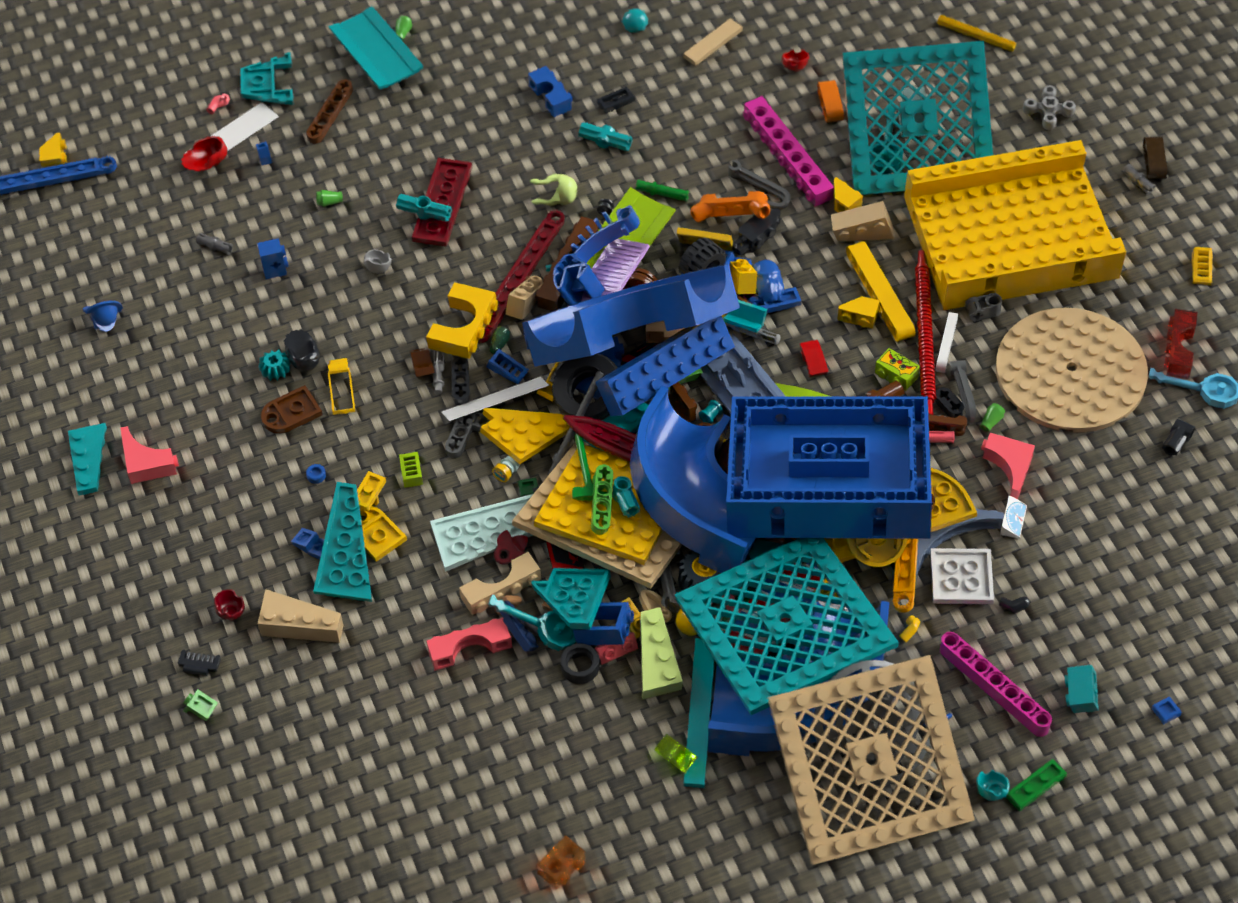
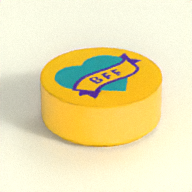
[492,463,512,483]

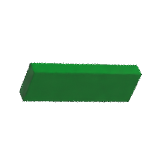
[1005,759,1067,812]

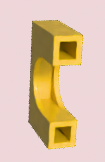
[426,282,498,359]

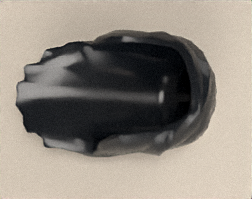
[283,329,320,371]

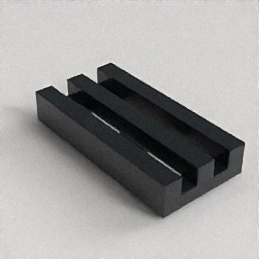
[597,86,635,114]

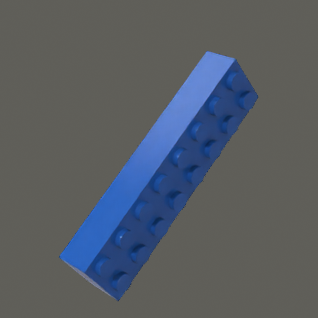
[595,316,735,416]

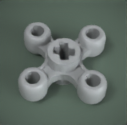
[1023,86,1076,130]

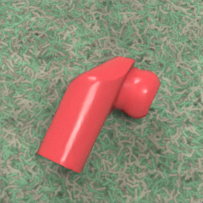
[206,94,230,114]

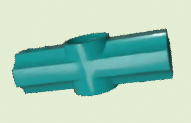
[578,122,632,151]
[396,194,452,221]

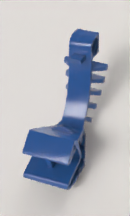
[553,205,640,306]

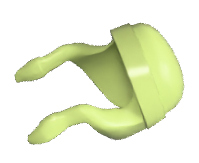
[530,174,577,206]

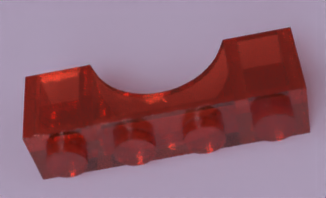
[1164,309,1198,379]

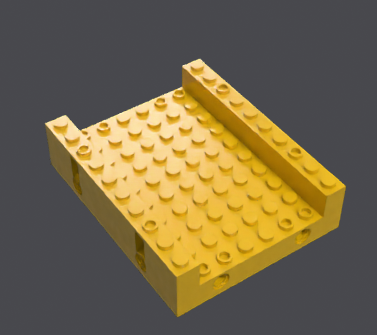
[904,140,1126,310]

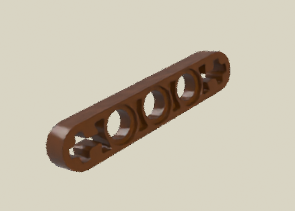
[306,79,353,144]

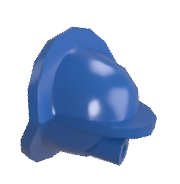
[83,301,123,332]

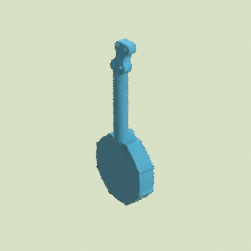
[1149,368,1238,409]

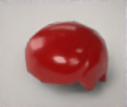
[781,49,809,72]

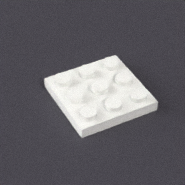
[930,548,994,604]

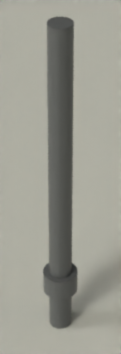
[547,371,604,475]

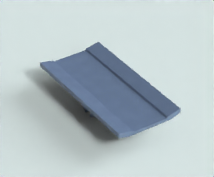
[700,334,786,414]

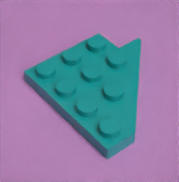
[531,568,611,629]

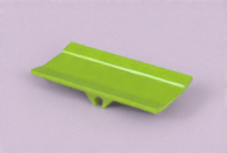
[586,187,676,269]

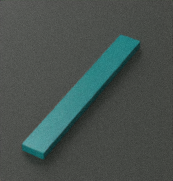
[684,638,714,788]

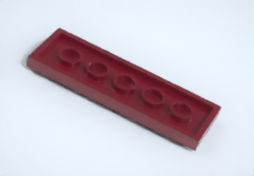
[411,158,473,247]

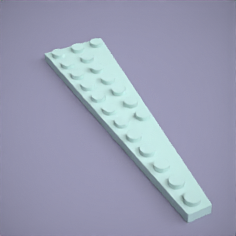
[430,494,533,572]

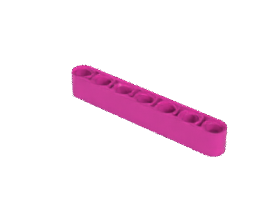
[940,632,1052,737]

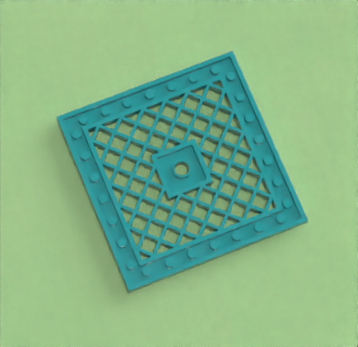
[842,41,993,195]
[675,538,899,715]

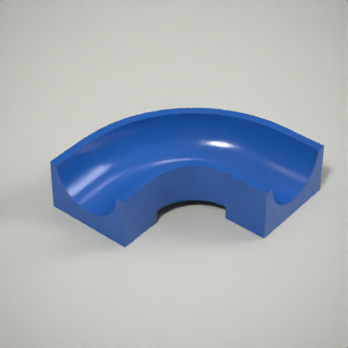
[522,264,740,366]
[630,386,757,573]
[708,598,889,756]

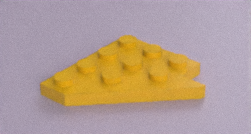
[480,408,570,464]

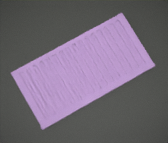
[567,239,650,306]

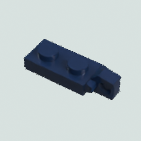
[500,600,539,652]

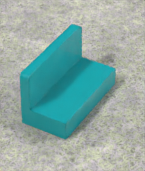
[723,300,767,333]

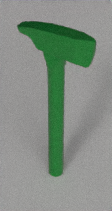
[572,434,607,501]

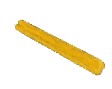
[937,15,1016,52]

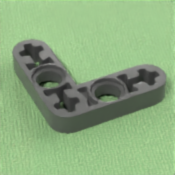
[445,411,490,459]

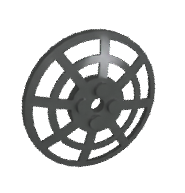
[814,660,930,787]

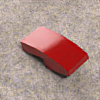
[799,339,829,377]

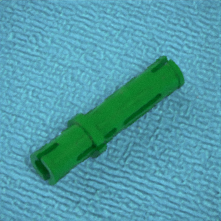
[635,179,690,202]

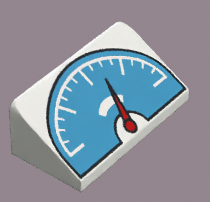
[1000,496,1027,539]

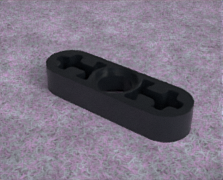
[452,356,470,405]

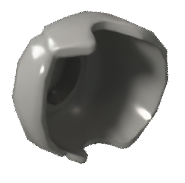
[364,249,392,274]

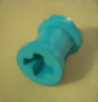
[698,400,723,424]

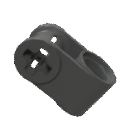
[965,293,1002,322]

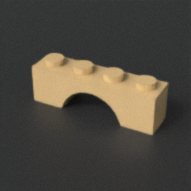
[459,552,541,615]

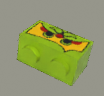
[875,348,920,392]

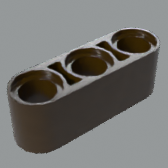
[1143,137,1167,179]

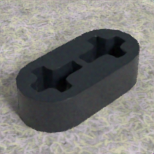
[935,387,964,418]

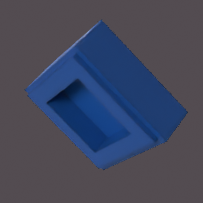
[1152,696,1182,724]

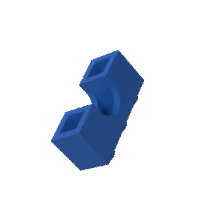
[528,66,573,117]

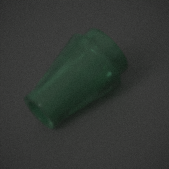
[489,326,510,354]

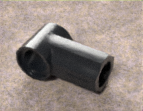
[1162,418,1196,456]

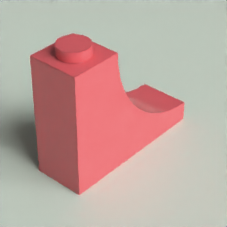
[120,426,179,484]
[981,433,1035,500]

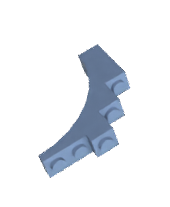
[915,508,1004,584]

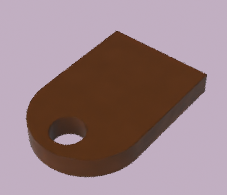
[261,385,323,434]

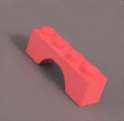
[426,618,512,671]

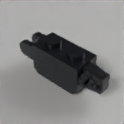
[732,208,781,255]

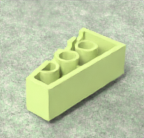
[640,607,683,700]

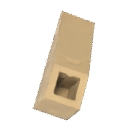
[506,276,543,320]

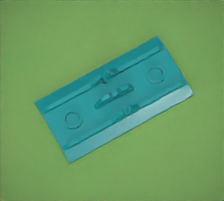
[328,6,424,89]

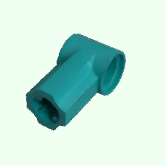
[612,476,640,517]

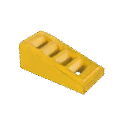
[1192,247,1212,285]

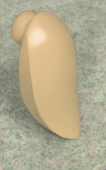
[639,590,672,622]

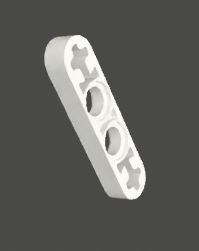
[935,312,958,373]

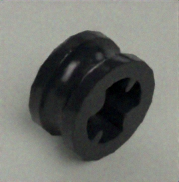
[597,199,614,215]

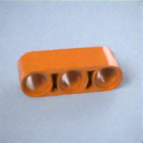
[817,80,844,123]

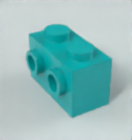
[1065,665,1099,713]

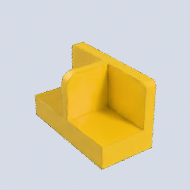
[357,471,386,512]

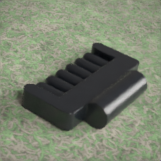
[178,650,221,676]

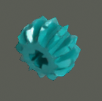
[258,349,291,381]

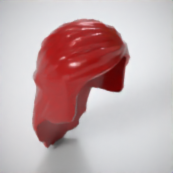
[181,136,228,172]

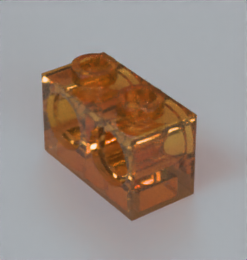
[537,835,585,890]

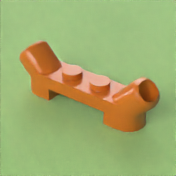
[690,191,771,223]

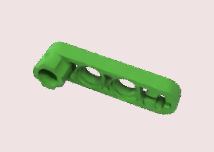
[591,465,613,535]

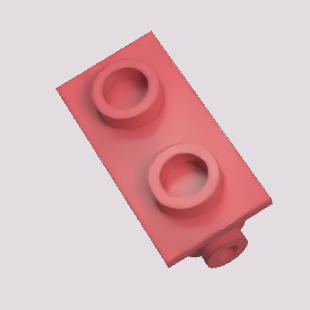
[594,632,638,665]

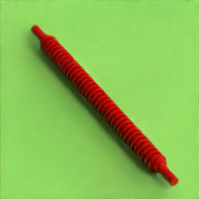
[915,250,936,415]

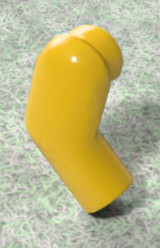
[899,615,920,643]

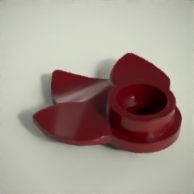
[494,530,528,565]

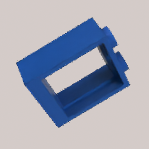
[573,602,634,645]

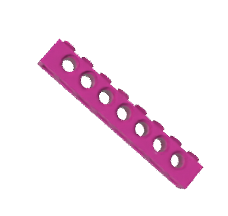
[743,96,834,207]

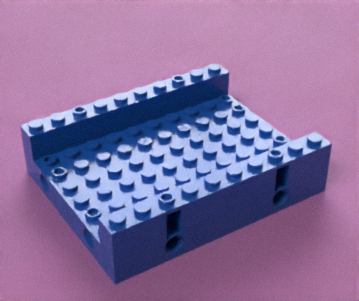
[726,396,932,539]

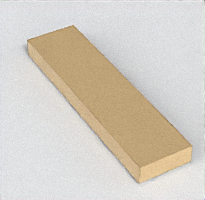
[683,19,742,66]

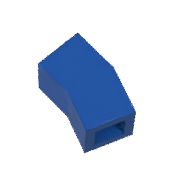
[255,142,272,166]

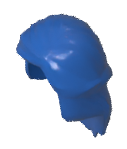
[753,260,784,302]

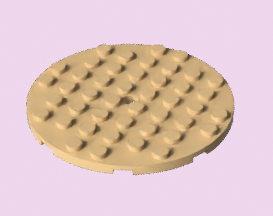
[996,308,1148,432]

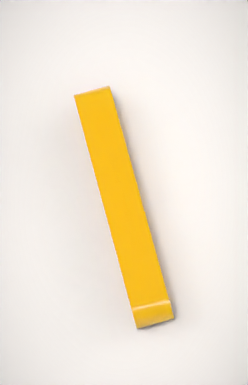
[846,241,916,342]

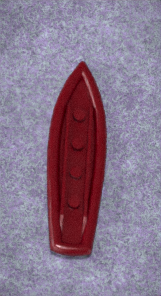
[563,415,636,462]

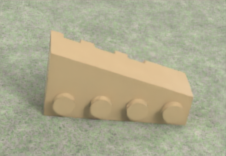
[258,589,343,643]

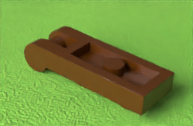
[928,414,967,436]

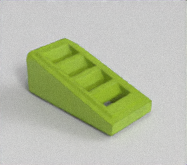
[399,452,423,488]

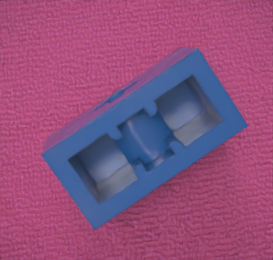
[257,238,289,279]

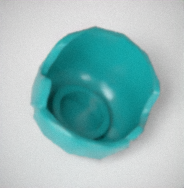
[622,9,649,32]
[976,770,1010,801]

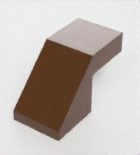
[410,347,434,377]

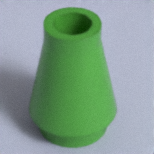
[395,16,412,41]
[316,190,343,207]
[980,403,1005,432]

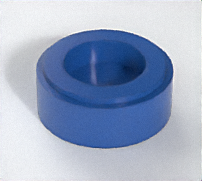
[306,464,326,484]

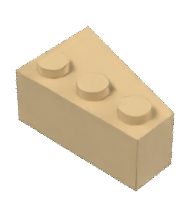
[831,201,894,242]

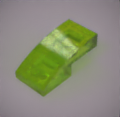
[654,733,698,773]

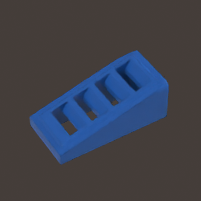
[487,349,529,384]

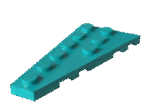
[313,482,372,602]

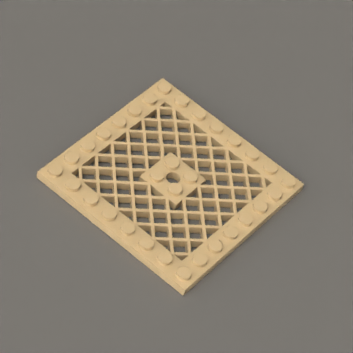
[768,655,975,865]

